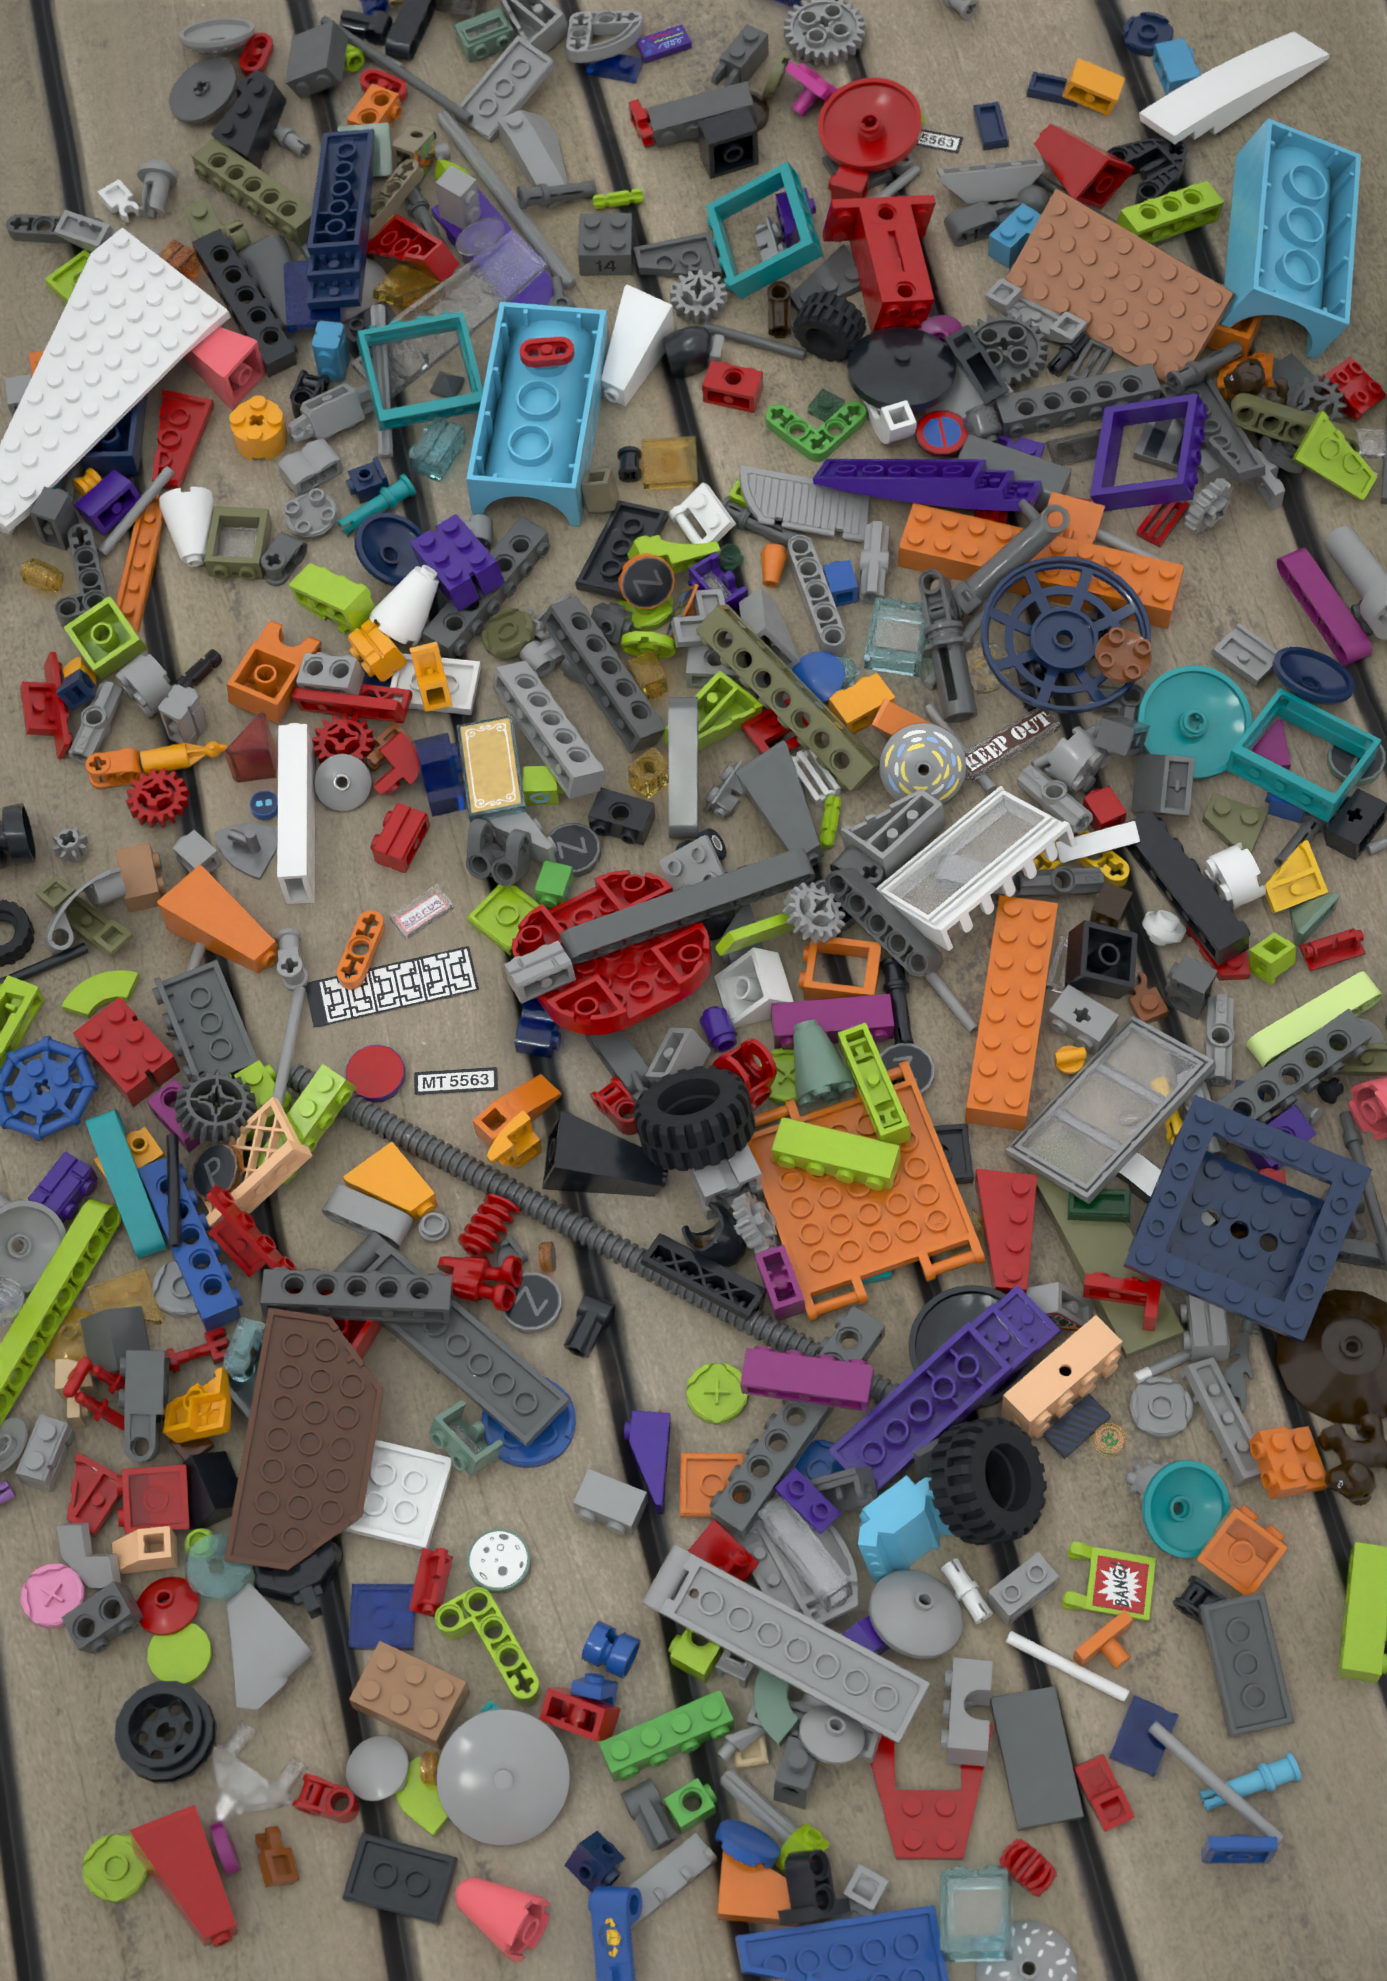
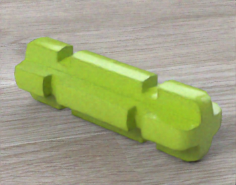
[593,188,644,210]
[819,795,842,850]

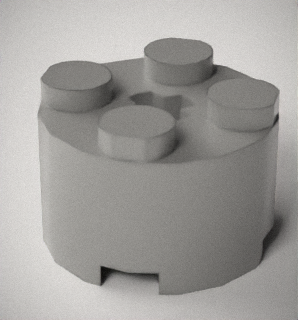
[115,651,176,718]
[1044,726,1112,793]

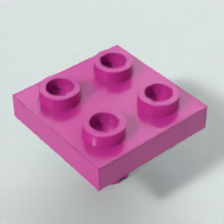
[784,61,838,116]

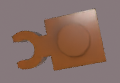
[1128,971,1169,1024]

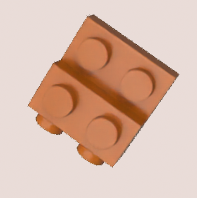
[1249,1426,1328,1500]
[1196,1504,1288,1595]

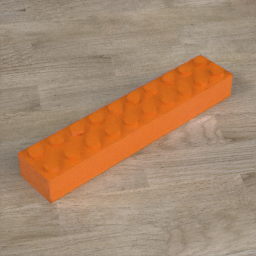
[898,503,1184,629]

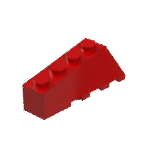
[367,214,460,283]

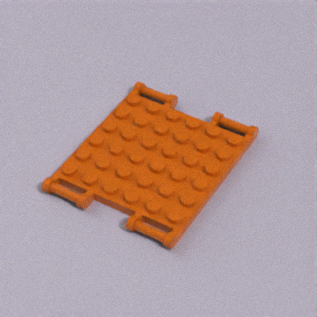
[747,1060,986,1322]

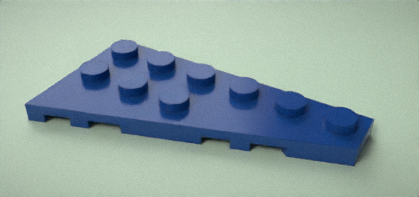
[735,1905,949,1981]

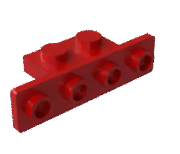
[20,651,73,759]
[206,1184,297,1277]

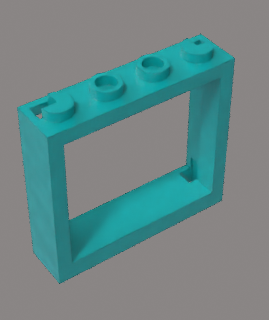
[706,161,824,299]
[357,311,483,431]
[1226,688,1382,823]

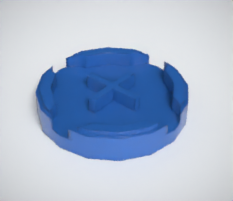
[715,1820,781,1869]

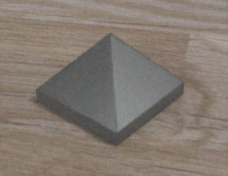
[430,370,465,398]

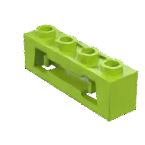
[0,975,45,1069]
[838,1022,911,1145]

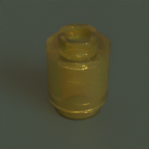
[20,557,64,593]

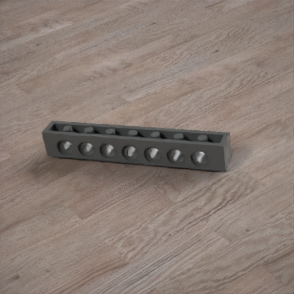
[710,1305,885,1540]

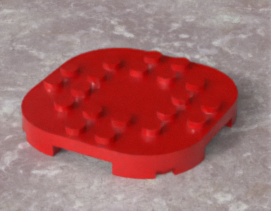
[512,870,712,1035]

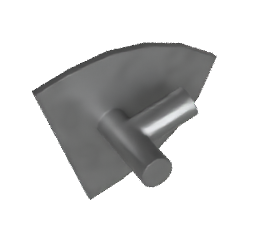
[214,823,277,880]

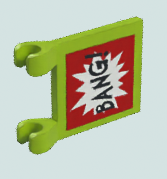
[1061,1541,1156,1622]

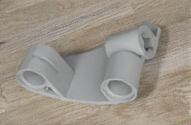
[43,867,126,954]
[226,1583,314,1710]

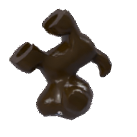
[1224,358,1289,421]
[1317,1412,1387,1506]

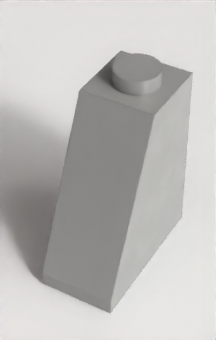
[739,588,800,669]

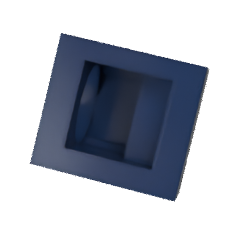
[56,657,96,711]

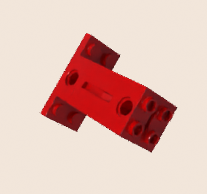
[822,195,936,333]

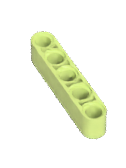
[1246,971,1383,1069]

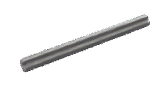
[370,304,393,458]

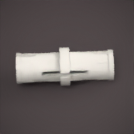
[941,1558,993,1624]

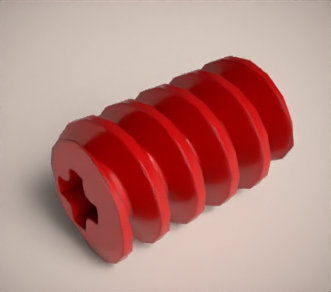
[457,1194,520,1260]

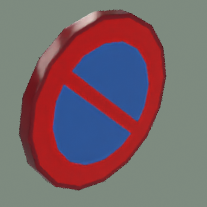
[915,410,969,457]

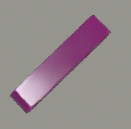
[1276,548,1372,666]

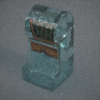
[224,1316,266,1382]

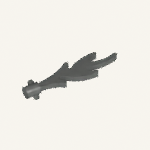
[1223,1318,1260,1414]

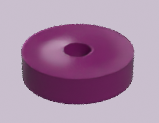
[210,1820,242,1876]

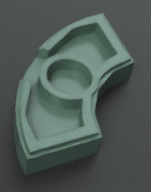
[754,1669,800,1747]

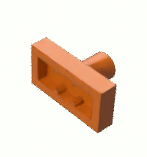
[1073,1610,1133,1669]

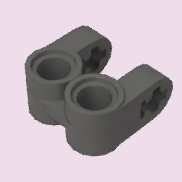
[466,818,531,886]

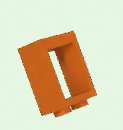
[798,937,882,1001]

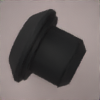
[1317,1077,1344,1104]

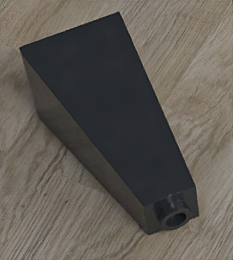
[542,1111,668,1197]

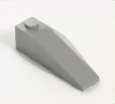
[498,110,569,210]

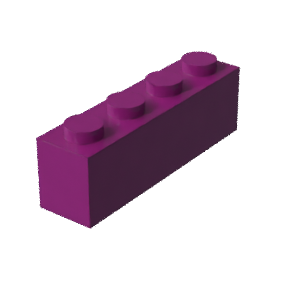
[771,994,894,1050]
[740,1346,874,1412]

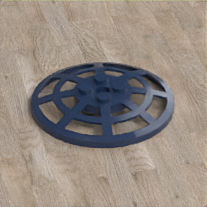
[980,556,1151,714]

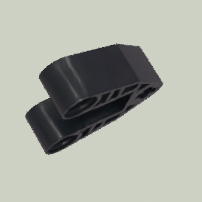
[1107,138,1188,205]

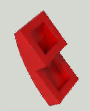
[1073,1754,1135,1832]

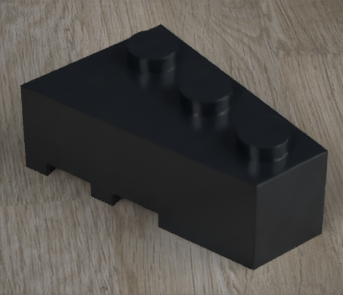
[211,74,287,170]

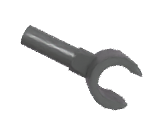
[631,1071,648,1104]

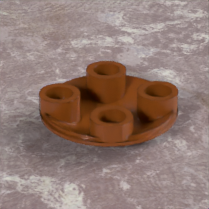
[1095,627,1152,683]

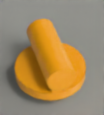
[1054,1045,1086,1074]

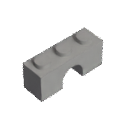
[941,1657,993,1766]

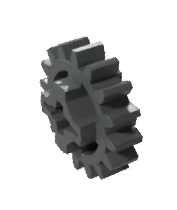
[1286,375,1347,427]

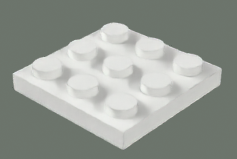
[344,1439,453,1550]

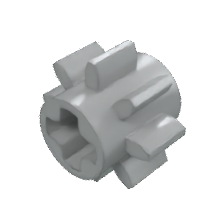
[52,827,89,863]

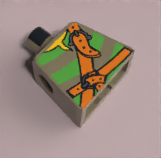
[391,126,437,186]

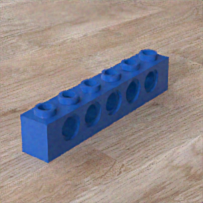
[138,1157,243,1332]

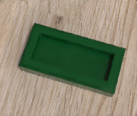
[1067,1189,1131,1222]

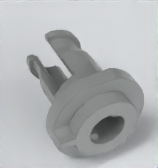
[137,160,178,219]

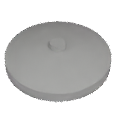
[437,1708,570,1845]

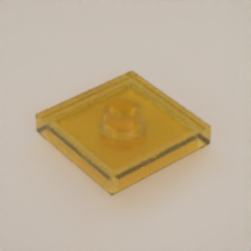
[642,436,698,489]

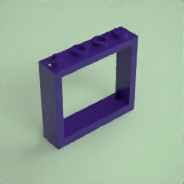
[1090,393,1208,511]

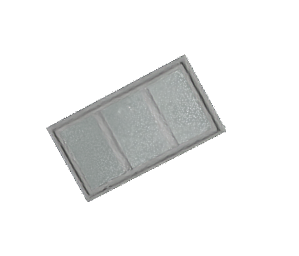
[1005,1016,1216,1204]

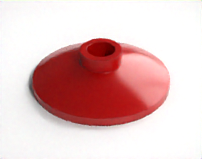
[137,1576,200,1636]

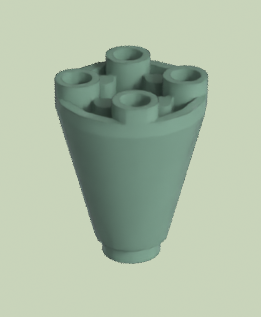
[793,1019,856,1107]

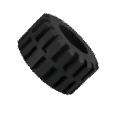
[792,291,866,362]

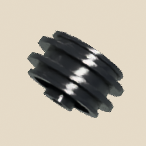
[115,1681,217,1784]

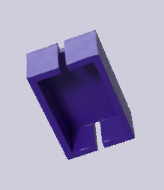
[410,514,505,612]

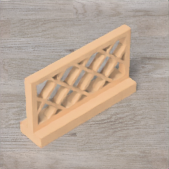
[190,1097,312,1227]

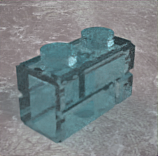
[409,416,466,482]

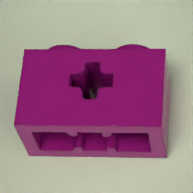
[755,1244,806,1321]

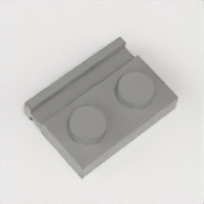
[1212,623,1278,687]

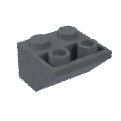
[1131,754,1195,817]

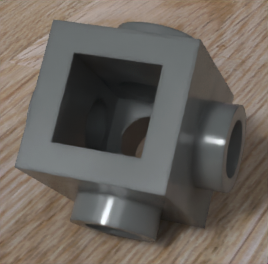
[591,602,634,645]

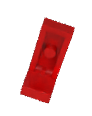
[1083,1272,1161,1331]

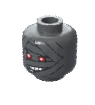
[962,404,1002,442]

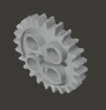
[783,0,866,66]

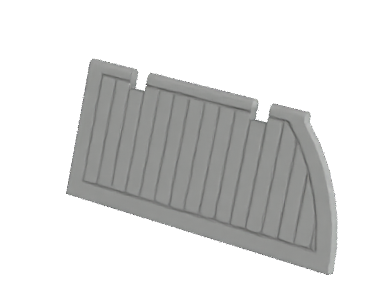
[739,465,870,543]

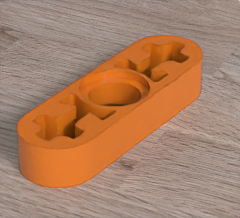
[337,910,385,990]

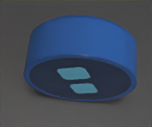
[250,791,278,820]

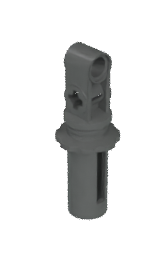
[918,569,978,723]

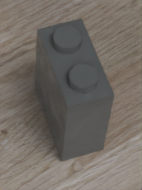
[286,20,348,99]

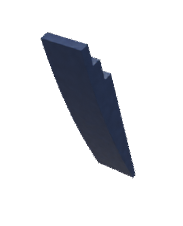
[307,129,375,310]

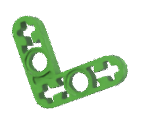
[765,401,866,462]

